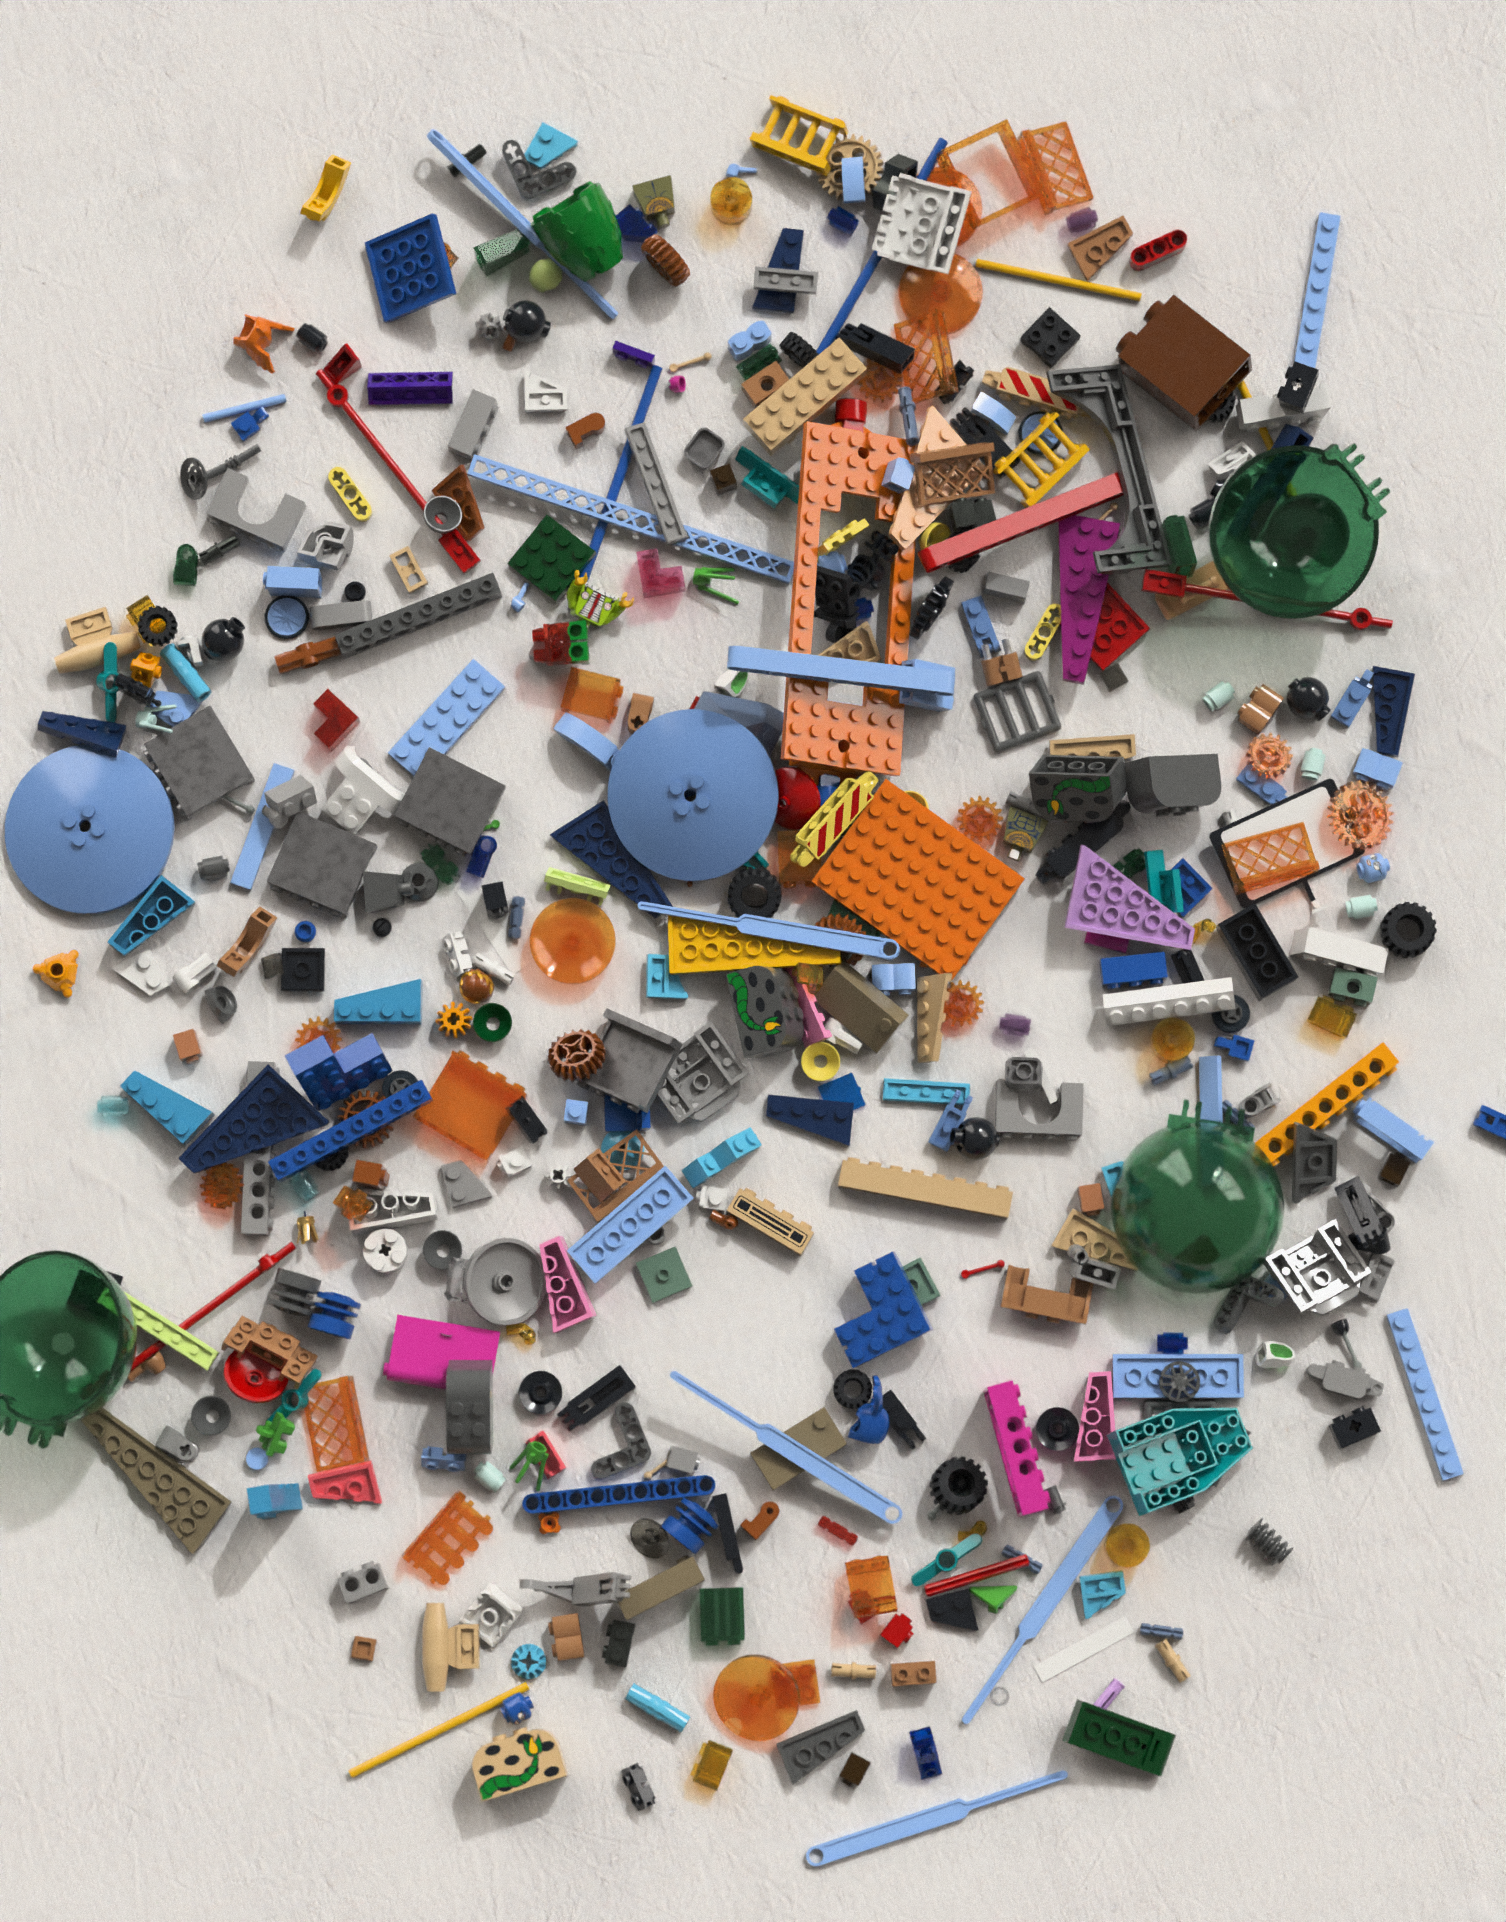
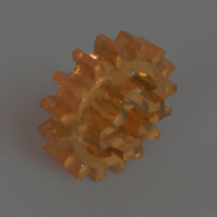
[857,359,902,403]
[1245,732,1293,779]
[957,796,1003,843]
[943,980,984,1027]
[295,1016,343,1053]
[200,1163,244,1209]

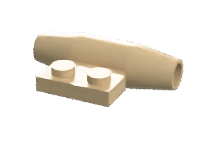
[54,607,141,674]
[422,1603,480,1692]

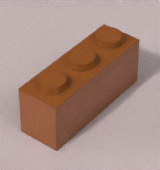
[352,1160,390,1191]

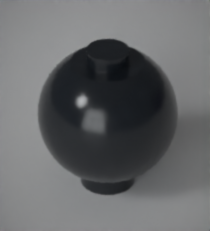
[503,301,551,343]
[201,617,245,661]
[1286,677,1331,722]
[950,1117,1000,1160]

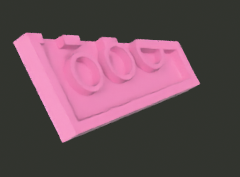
[782,967,832,1048]

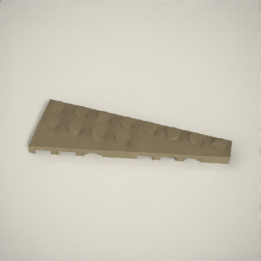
[79,1400,232,1554]

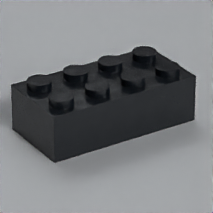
[1216,903,1298,1001]

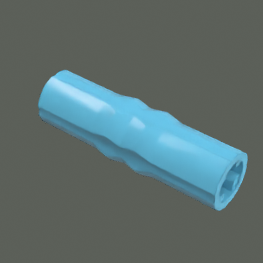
[160,643,212,702]
[625,1683,691,1732]

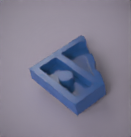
[1171,858,1213,917]

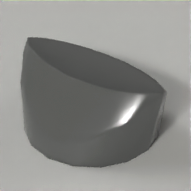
[205,986,237,1024]

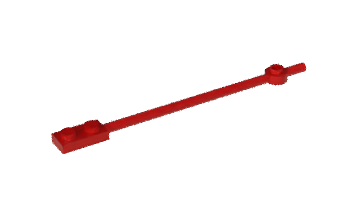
[315,369,481,574]
[1141,569,1393,630]
[80,1241,296,1405]

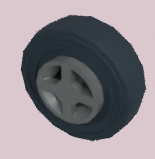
[1211,995,1250,1033]
[382,1070,418,1098]

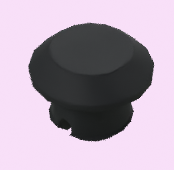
[373,918,392,937]

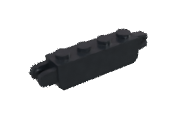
[1035,800,1131,885]

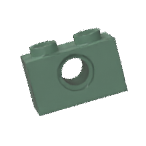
[1328,968,1378,1007]

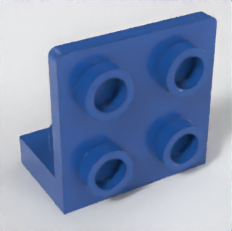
[604,1095,651,1132]

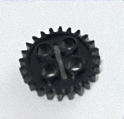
[909,576,954,640]

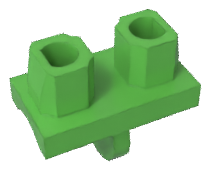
[256,1412,295,1457]

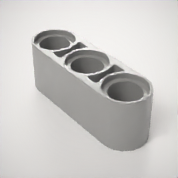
[310,600,373,630]

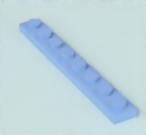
[1294,212,1341,368]
[1386,1308,1464,1481]

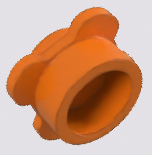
[538,1511,561,1534]

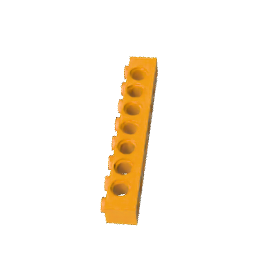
[1247,1042,1399,1170]

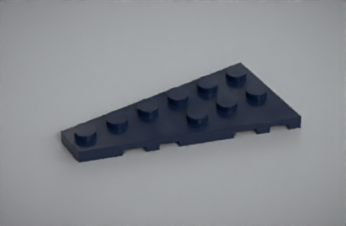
[550,800,673,919]

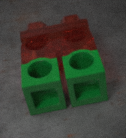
[532,620,590,666]

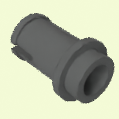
[1043,1485,1066,1514]

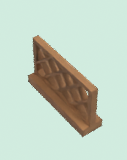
[909,442,995,505]
[567,1129,664,1222]

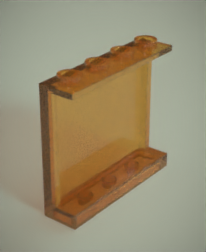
[413,1050,528,1162]

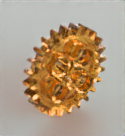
[1327,780,1394,850]

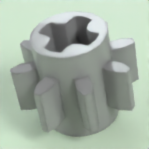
[475,313,503,340]

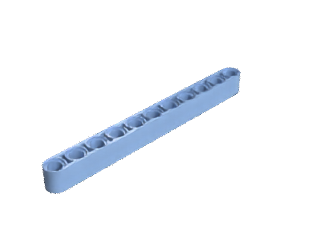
[727,646,955,696]

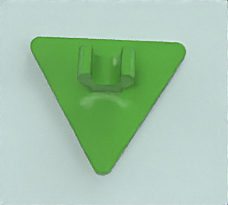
[969,1585,1017,1614]

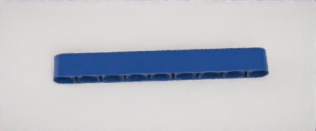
[522,1475,716,1514]

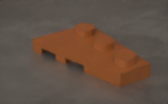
[431,464,485,542]

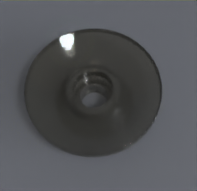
[630,1518,670,1558]

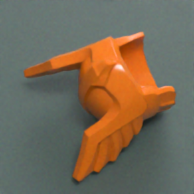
[233,314,295,374]

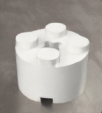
[363,1229,408,1274]

